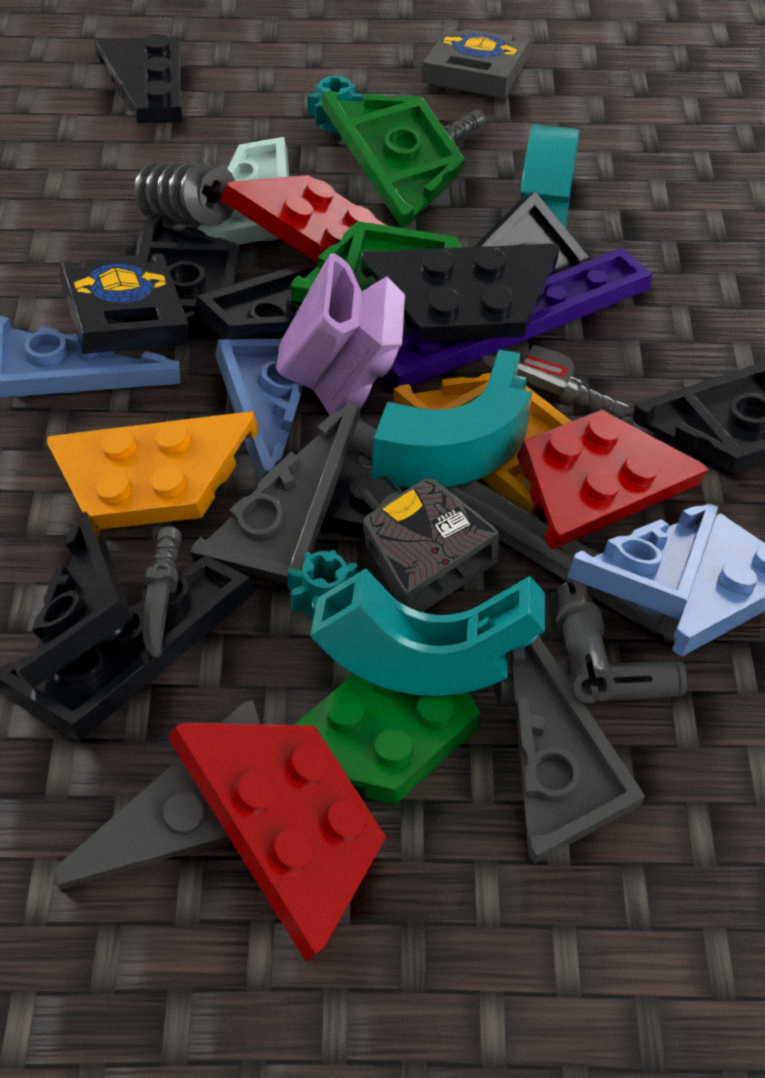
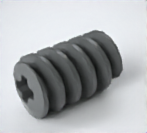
[134,162,235,226]

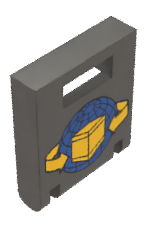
[421,25,531,99]

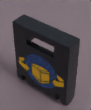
[60,254,189,354]

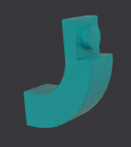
[520,124,580,228]
[371,349,532,488]
[310,568,545,696]

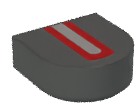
[522,345,575,399]

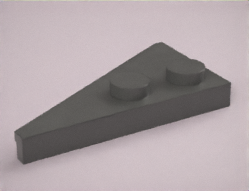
[190,402,360,586]
[510,635,645,864]
[54,700,260,890]

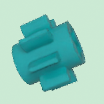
[307,76,363,133]
[288,550,358,623]

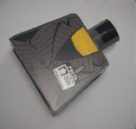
[363,475,499,612]

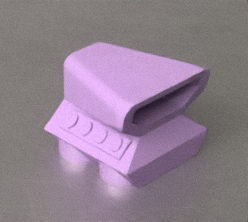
[276,253,405,415]

